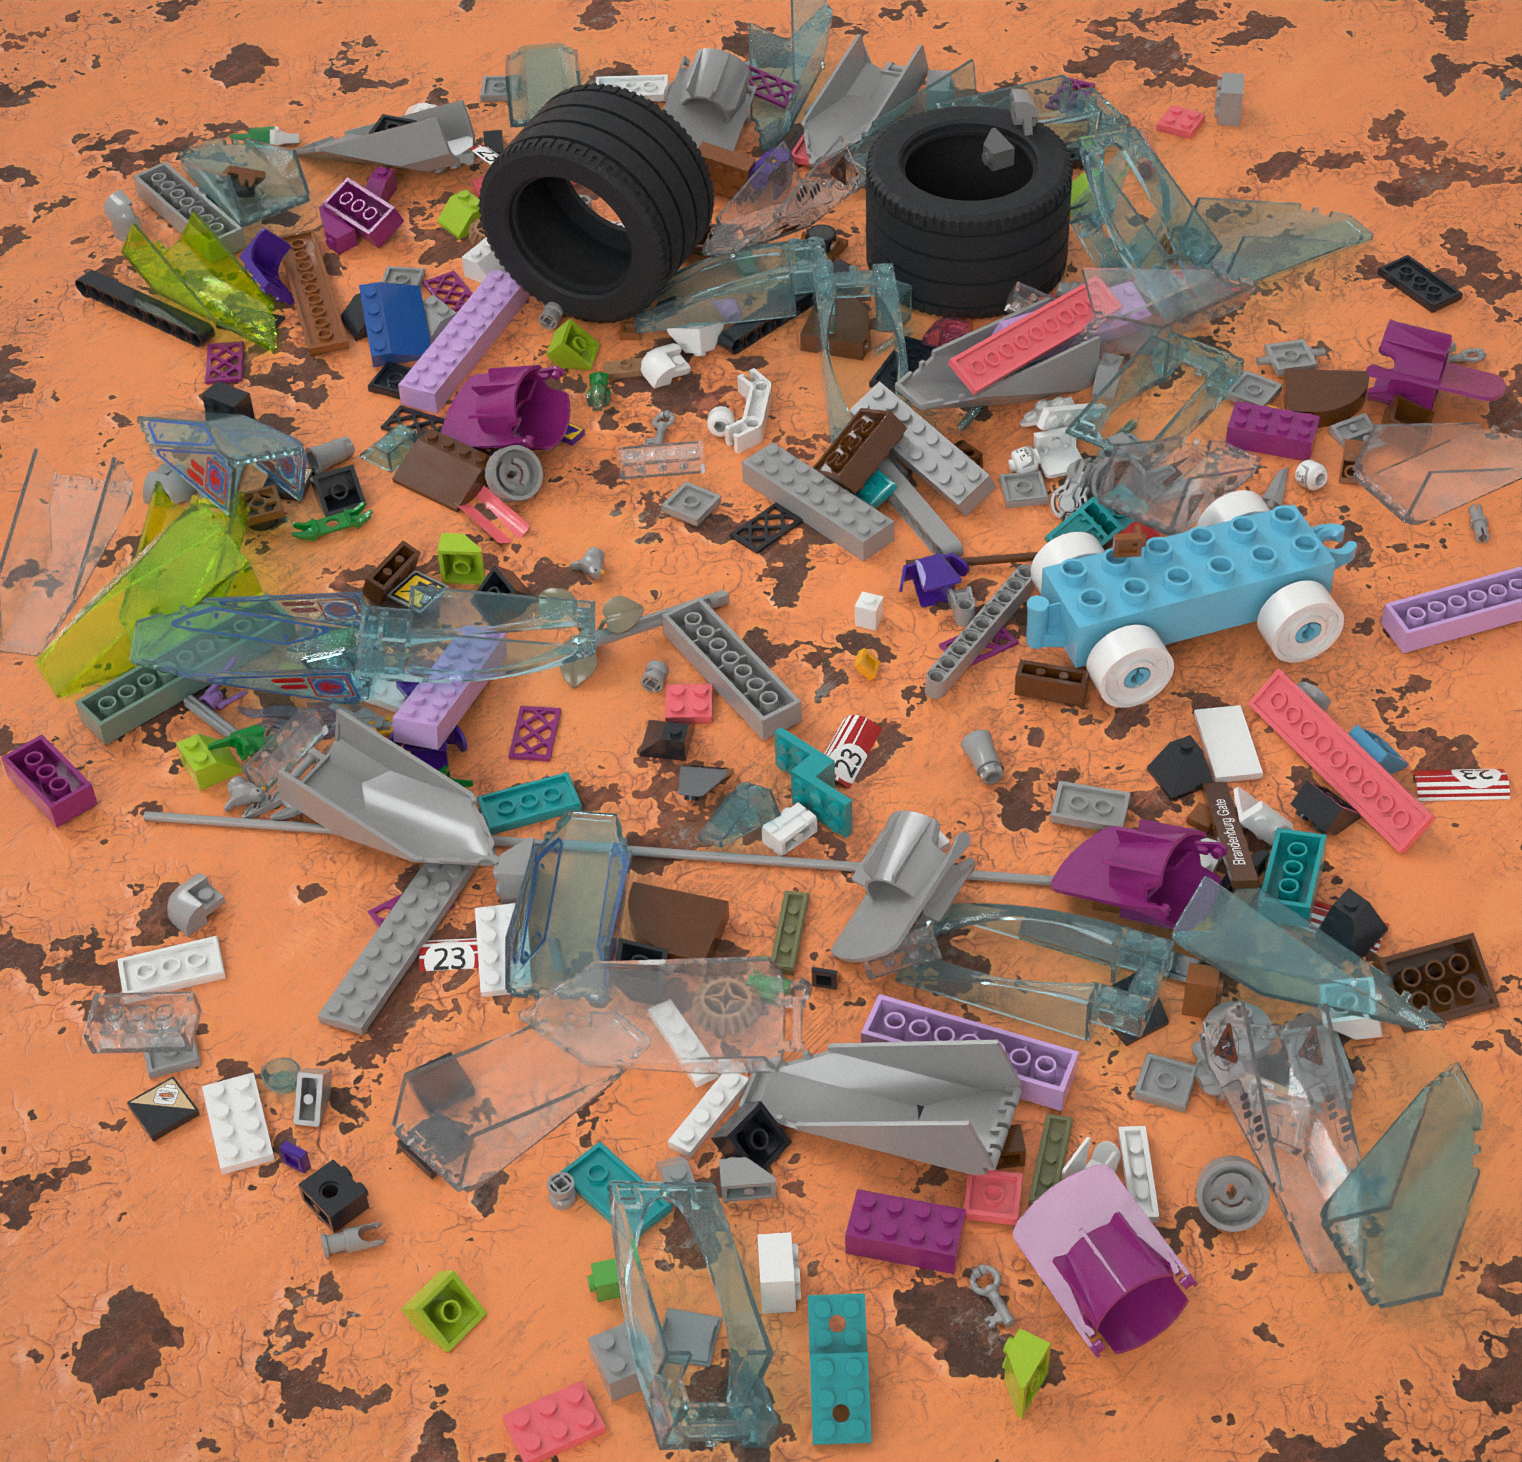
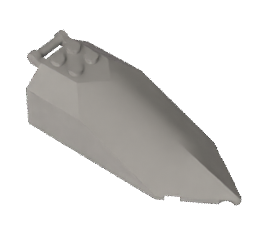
[802,34,929,167]
[291,100,479,173]
[277,708,500,866]

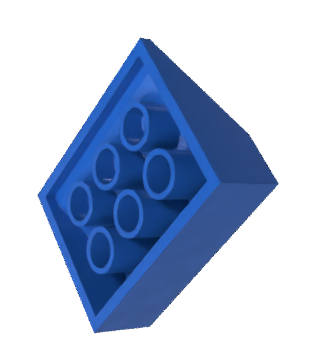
[359,282,431,367]

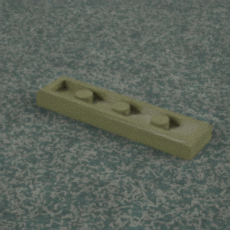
[769,891,810,975]
[1028,1113,1073,1207]

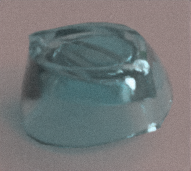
[261,1057,301,1094]

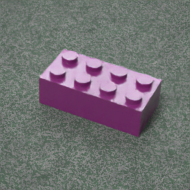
[322,177,404,248]
[1225,401,1320,461]
[1,734,98,828]
[845,1189,966,1274]

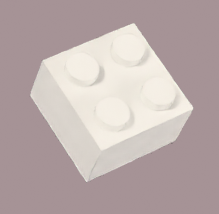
[757,1232,801,1314]

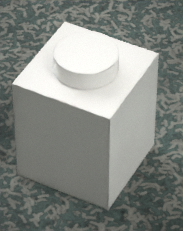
[855,591,884,631]

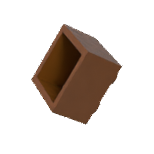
[1378,394,1434,455]

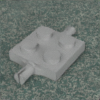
[1256,339,1326,376]

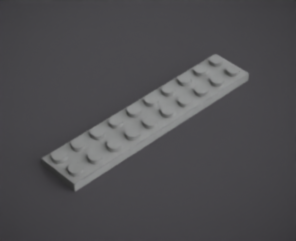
[318,863,479,1035]

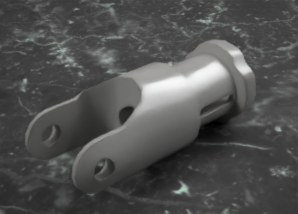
[320,1222,386,1259]

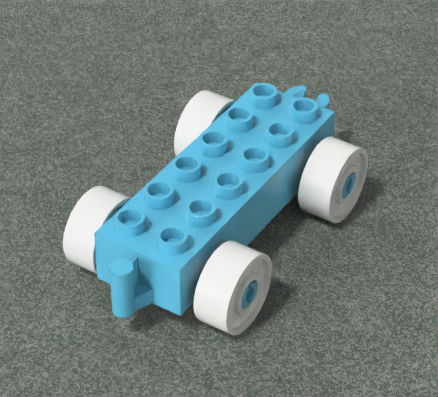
[1026,490,1357,708]

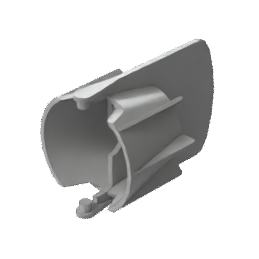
[664,48,757,151]
[831,810,976,962]

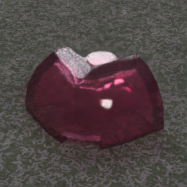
[922,317,973,348]

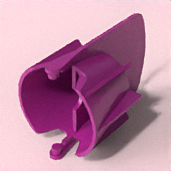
[1366,319,1506,411]
[441,365,571,450]
[1051,819,1228,931]
[1013,1164,1198,1358]

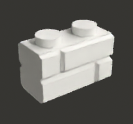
[762,802,817,857]

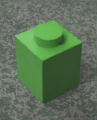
[587,1257,631,1302]

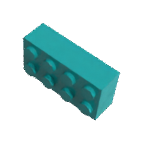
[1259,828,1327,928]

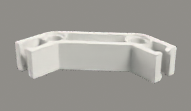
[725,368,772,454]

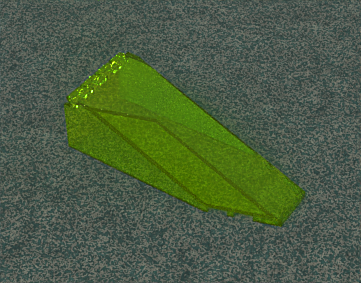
[34,503,263,698]

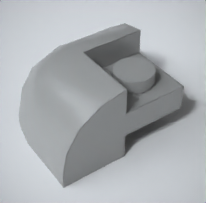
[1010,89,1040,136]
[104,189,144,242]
[143,462,200,508]
[167,873,226,937]

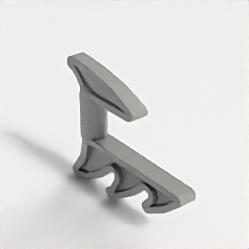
[242,788,302,821]

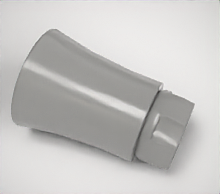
[304,436,355,475]
[961,730,1004,785]

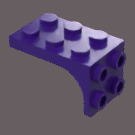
[239,228,294,305]

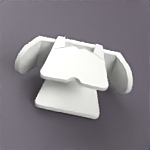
[1062,1136,1121,1180]

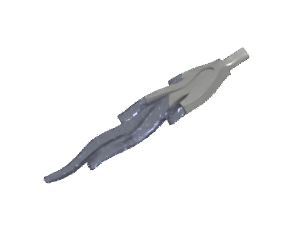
[237,702,393,738]

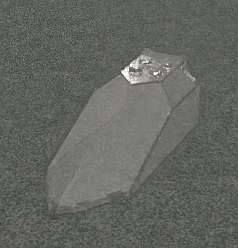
[518,956,806,1074]

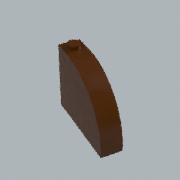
[800,287,871,361]
[1283,369,1369,428]
[628,882,729,977]

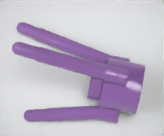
[199,657,248,711]

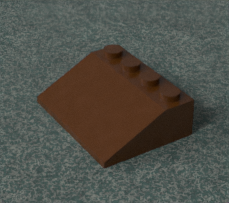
[813,408,907,494]
[392,428,490,513]
[1370,933,1500,1033]

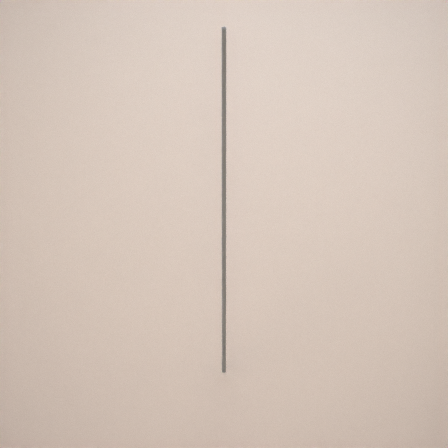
[144,811,1054,886]

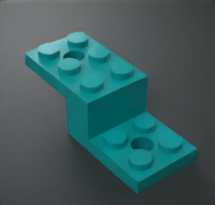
[1044,480,1149,550]
[774,727,853,838]
[808,1293,872,1445]

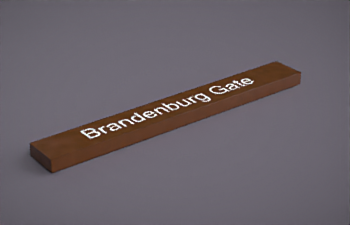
[1202,782,1259,889]

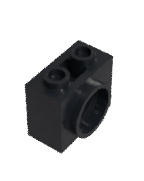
[298,1159,369,1233]

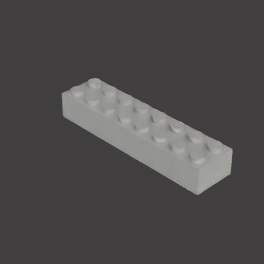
[133,162,246,262]
[849,381,996,517]
[742,442,894,562]
[662,597,802,740]

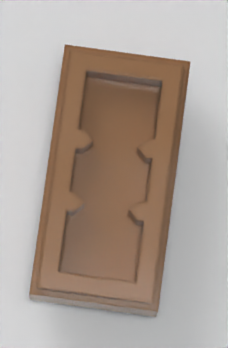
[604,358,643,380]

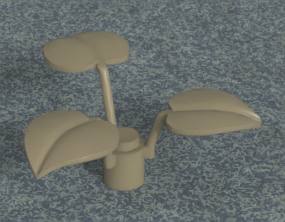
[539,588,644,689]

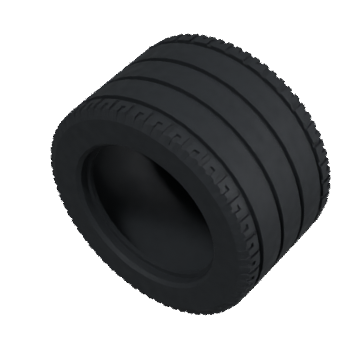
[478,83,714,323]
[866,105,1073,319]

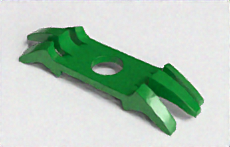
[291,502,373,541]

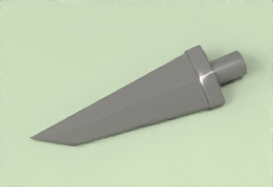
[1262,467,1289,510]

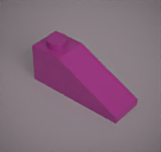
[365,167,397,202]
[319,205,358,255]

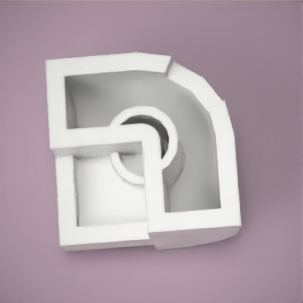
[640,343,691,388]

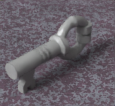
[1447,348,1487,363]
[644,410,676,450]
[969,1263,1016,1329]

